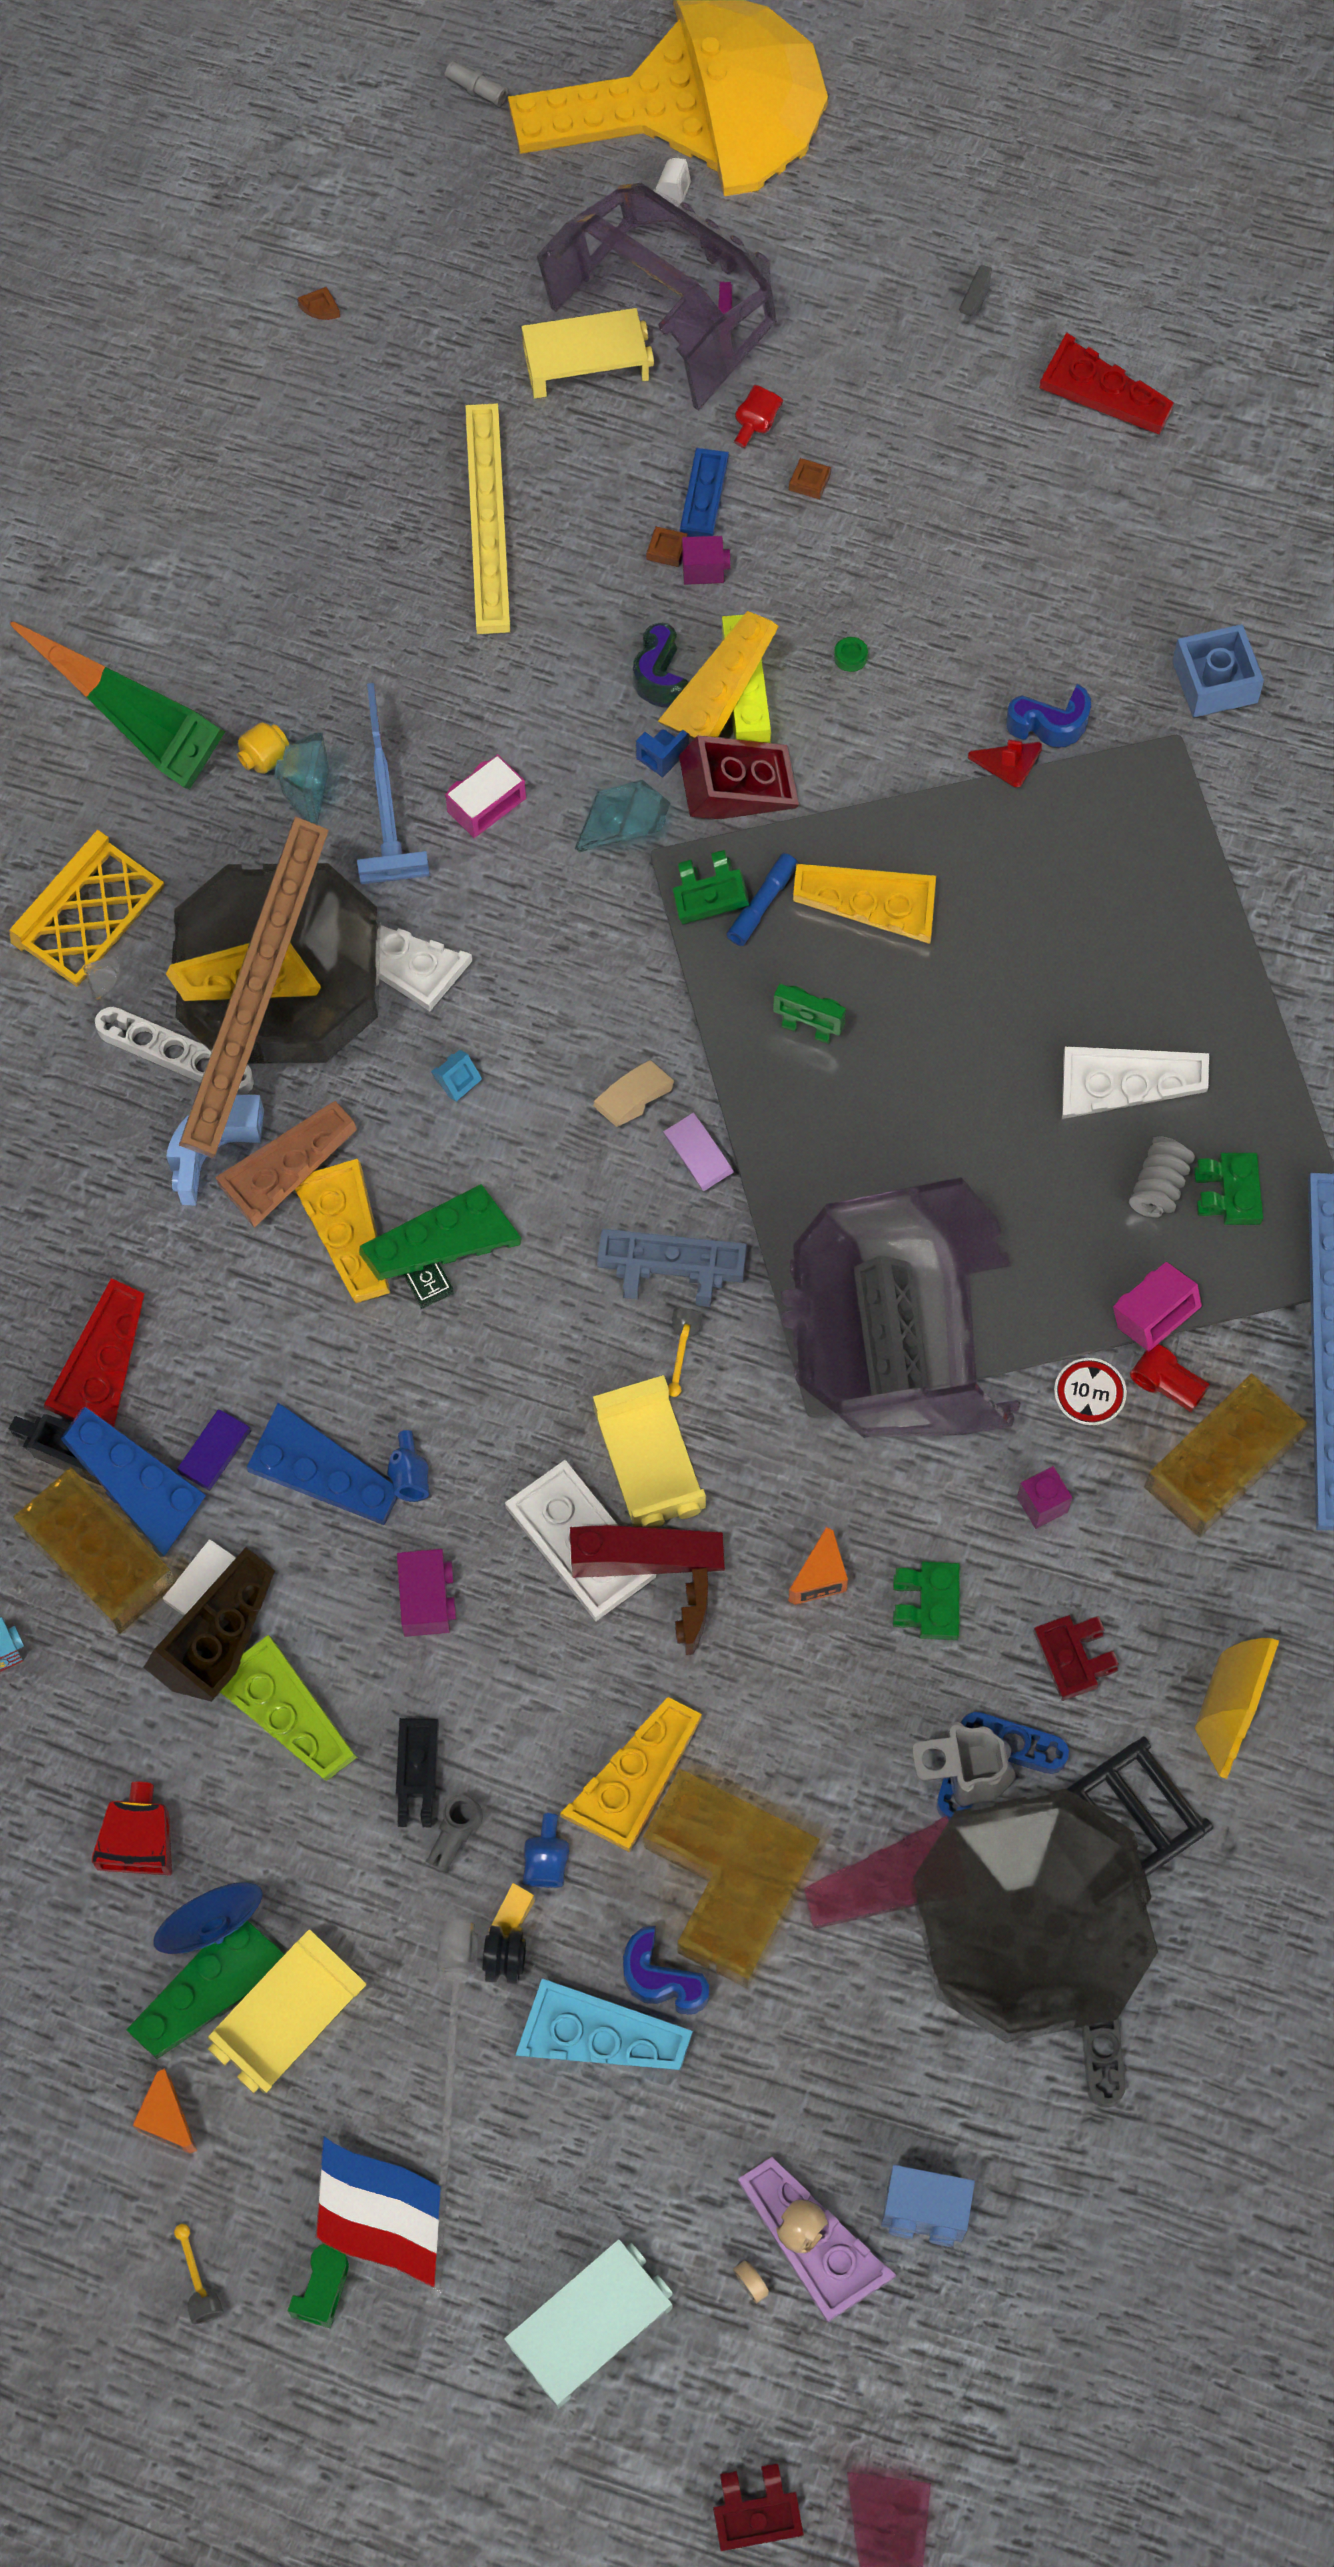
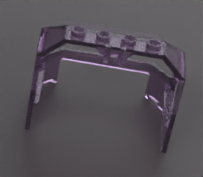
[537,183,777,411]

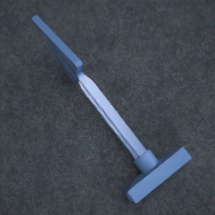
[357,683,430,884]

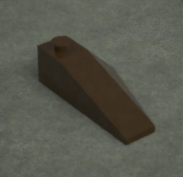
[143,1547,275,1702]

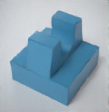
[431,1050,482,1102]

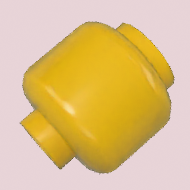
[237,722,289,774]

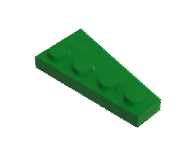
[359,1184,522,1281]
[126,1920,285,2059]

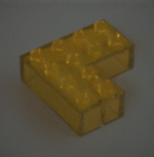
[643,1768,820,1989]

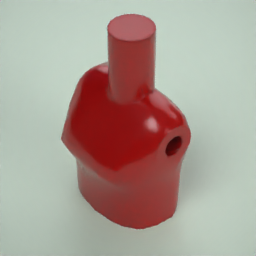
[734,385,783,448]

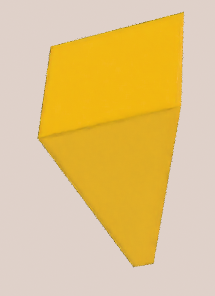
[488,1883,535,1935]

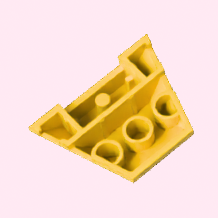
[1195,1638,1279,1779]

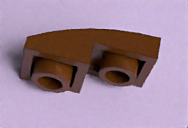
[675,1568,708,1655]

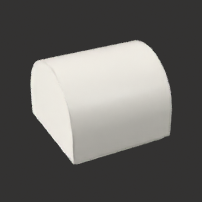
[656,158,691,206]

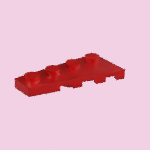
[44,1278,144,1427]

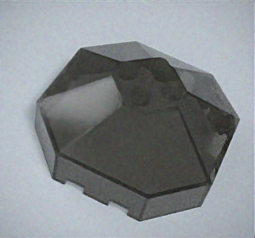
[172,863,381,1064]
[911,1789,1158,2043]

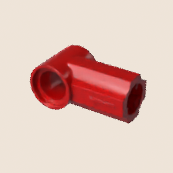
[1130,1344,1210,1412]

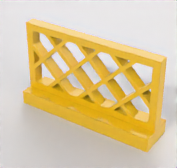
[9,829,164,987]

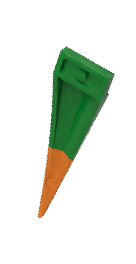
[10,622,226,790]

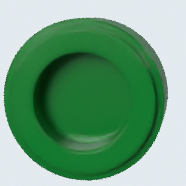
[834,637,868,672]

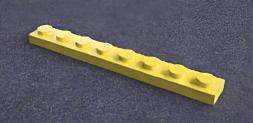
[465,403,511,634]

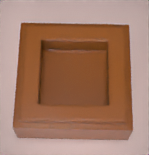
[789,458,831,500]
[646,526,688,567]

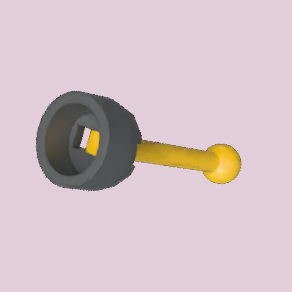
[668,1308,702,1397]
[174,2224,223,2325]

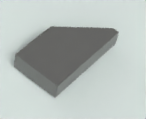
[959,264,992,316]

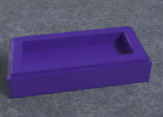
[177,1409,251,1491]

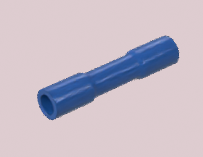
[726,853,799,946]

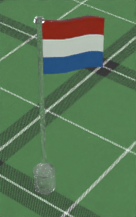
[315,1920,478,2297]

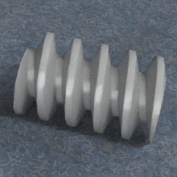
[1129,1136,1195,1218]

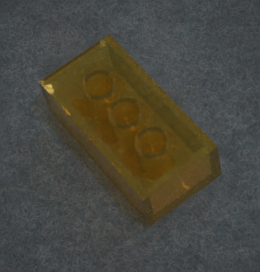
[1144,1373,1308,1538]
[13,1467,176,1635]

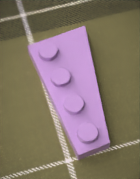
[738,2157,897,2323]

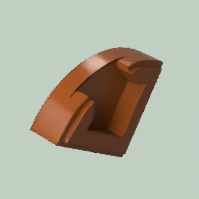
[297,286,340,320]

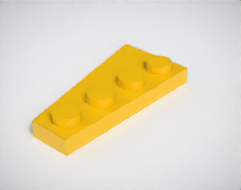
[793,864,936,944]
[166,943,321,1001]
[560,1697,702,1852]

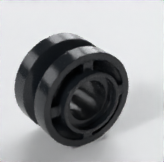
[482,1925,526,1984]

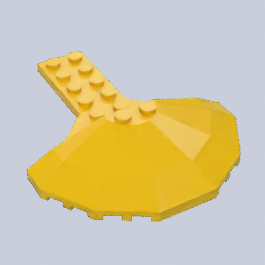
[508,0,828,196]

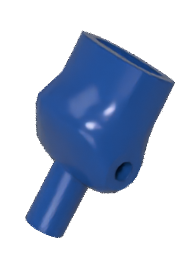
[387,1430,429,1502]
[522,1813,569,1888]

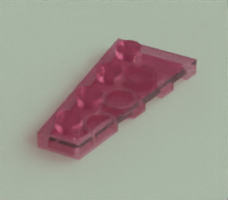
[804,1816,967,1930]
[846,2472,931,2567]

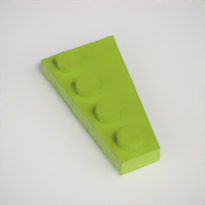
[220,1635,358,1781]

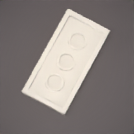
[505,1460,656,1621]

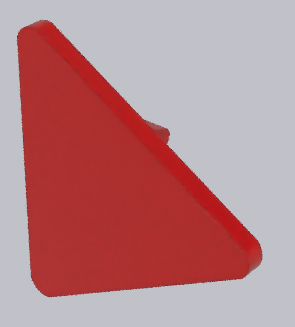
[968,739,1042,787]

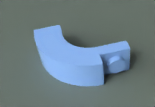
[166,1094,264,1206]

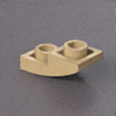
[593,1060,674,1127]

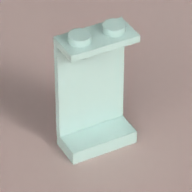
[504,2239,673,2409]

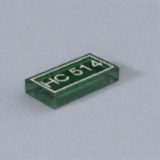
[403,1262,454,1309]

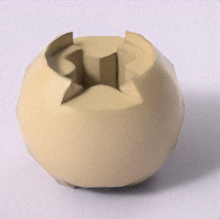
[776,2199,828,2253]

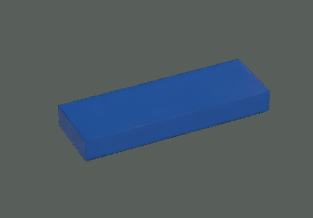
[680,448,729,537]

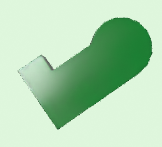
[288,2244,349,2329]

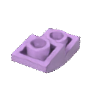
[663,1112,734,1191]

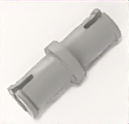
[445,59,508,107]

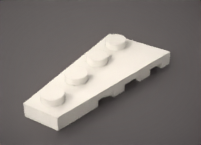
[317,907,472,1012]
[1061,1046,1209,1119]

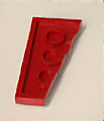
[1039,332,1174,435]

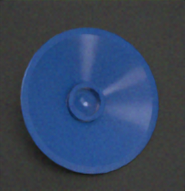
[153,1882,263,1954]

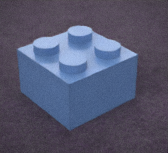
[1172,624,1264,718]
[881,2165,975,2247]

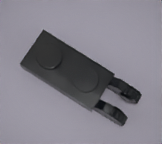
[396,1718,439,1828]

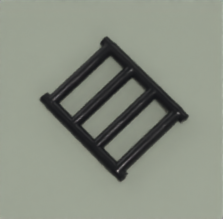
[1031,1736,1214,1908]

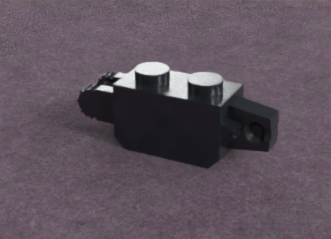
[9,1414,101,1486]

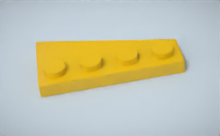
[658,611,779,739]
[294,1158,391,1303]

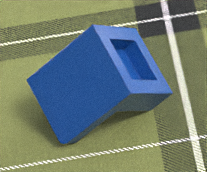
[636,729,689,778]

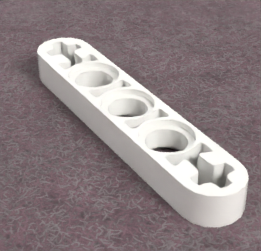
[95,1007,254,1095]

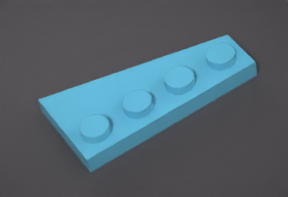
[515,1979,693,2070]

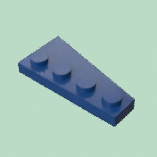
[247,1403,397,1525]
[60,1407,206,1557]

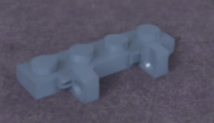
[597,1229,747,1307]

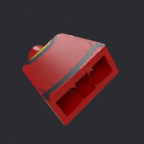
[91,1781,172,1876]

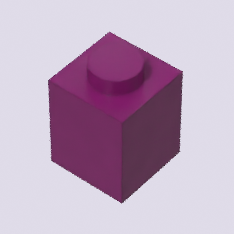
[682,536,730,585]
[1017,1466,1073,1529]

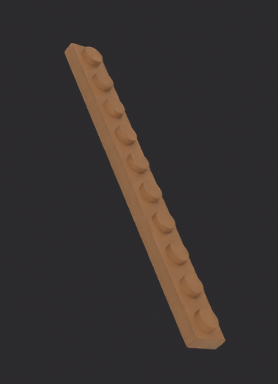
[179,816,329,1158]

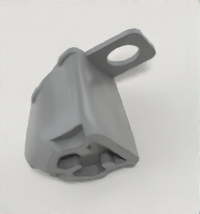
[912,1722,1015,1807]

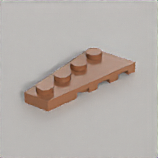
[215,1101,357,1228]

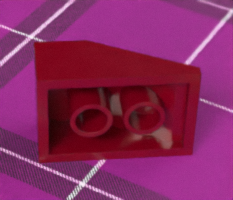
[679,735,799,819]

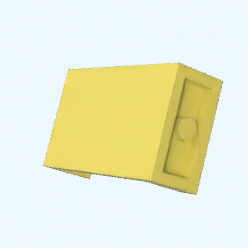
[521,308,654,399]
[593,1375,706,1528]
[207,1929,367,2094]

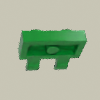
[673,850,749,924]
[773,983,846,1044]
[1194,1153,1263,1225]
[893,1561,960,1640]

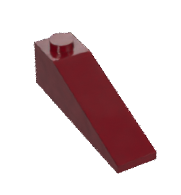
[570,1525,725,1578]

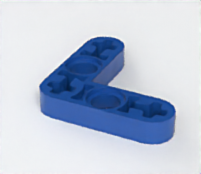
[937,1712,1069,1823]

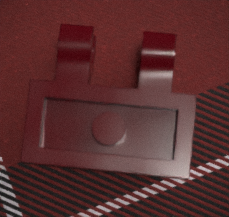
[1033,1615,1119,1701]
[713,2463,804,2551]

